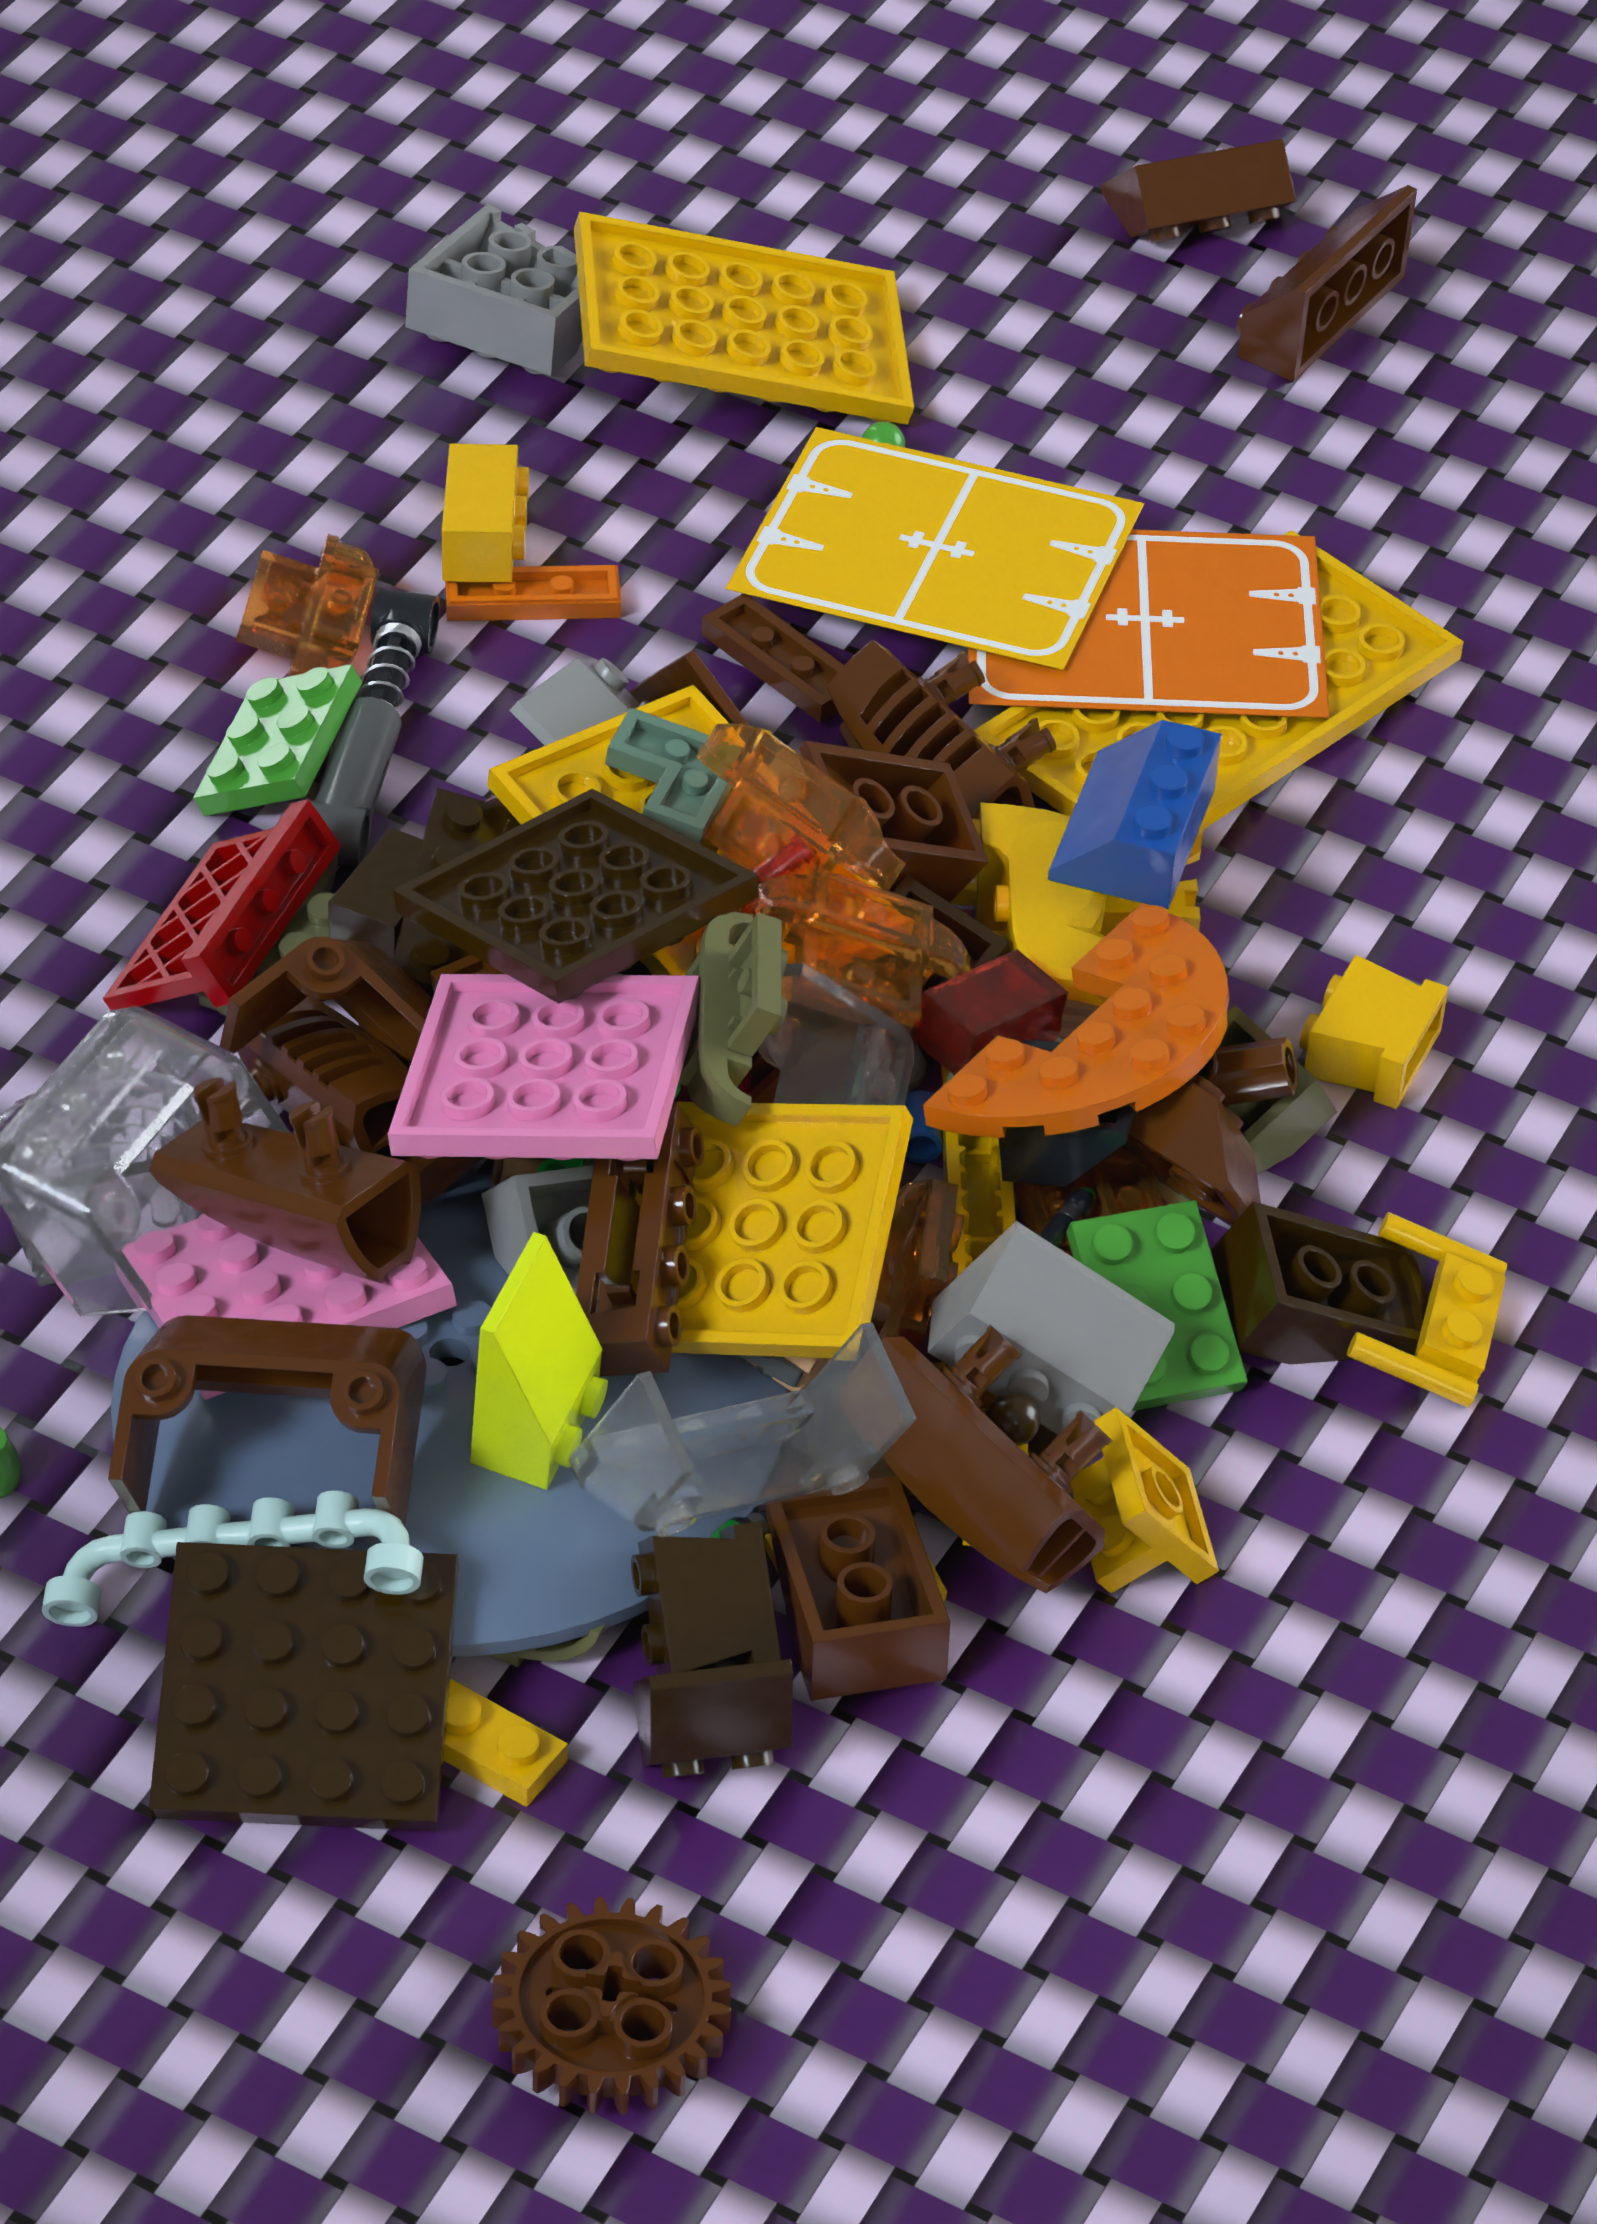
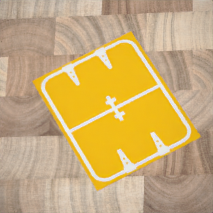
[725,427,1145,670]

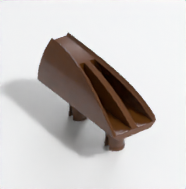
[149,1077,421,1284]

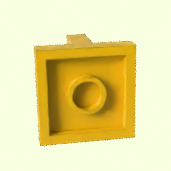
[1070,1407,1219,1593]

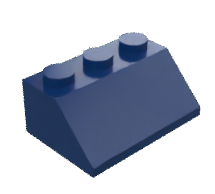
[1048,720,1222,909]

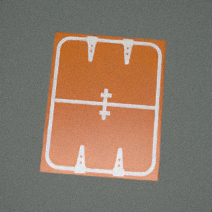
[968,529,1330,718]

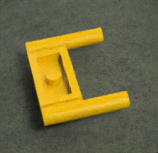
[1347,1212,1508,1408]

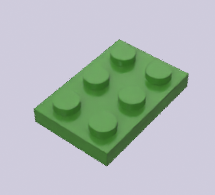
[193,664,362,816]
[1066,1200,1248,1411]

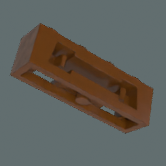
[576,1102,704,1376]

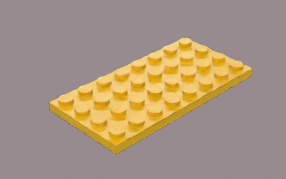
[973,530,1464,829]

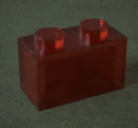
[913,949,1068,1075]

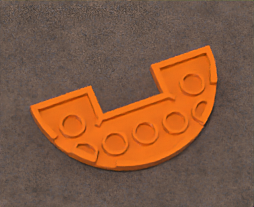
[923,902,1230,1138]

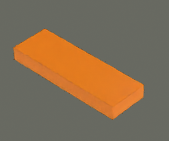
[445,565,621,621]

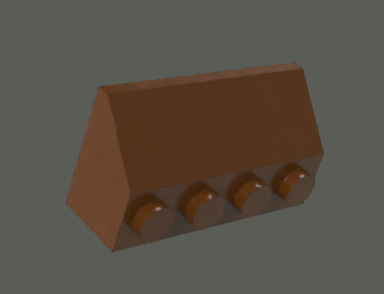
[1236,185,1417,382]

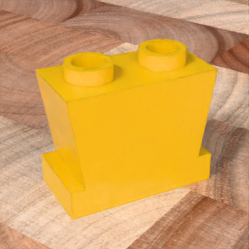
[1299,955,1449,1109]

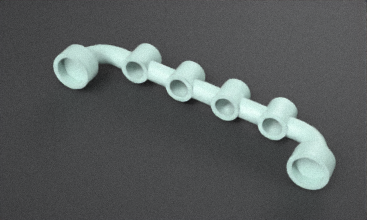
[42,1491,424,1627]

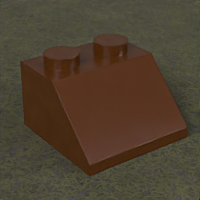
[1128,1074,1261,1226]

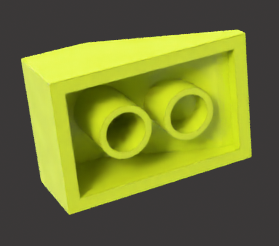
[470,1232,608,1490]

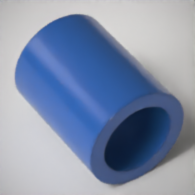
[897,1091,943,1163]

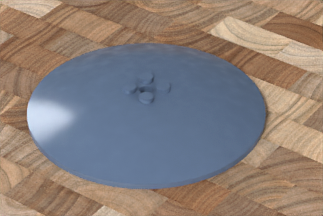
[111,1173,787,1657]

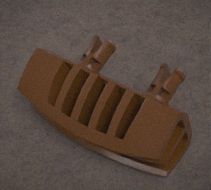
[827,640,1057,819]
[224,996,419,1163]
[843,1325,1112,1593]

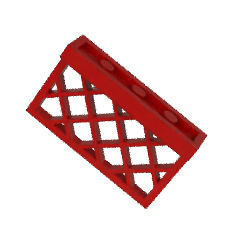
[102,799,342,1013]

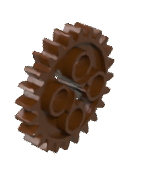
[492,1897,731,2115]

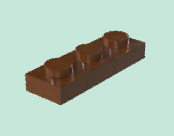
[701,594,844,723]

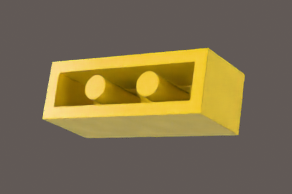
[442,444,529,583]

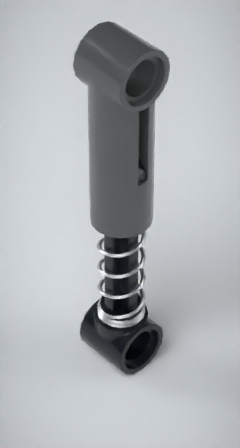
[310,588,440,868]

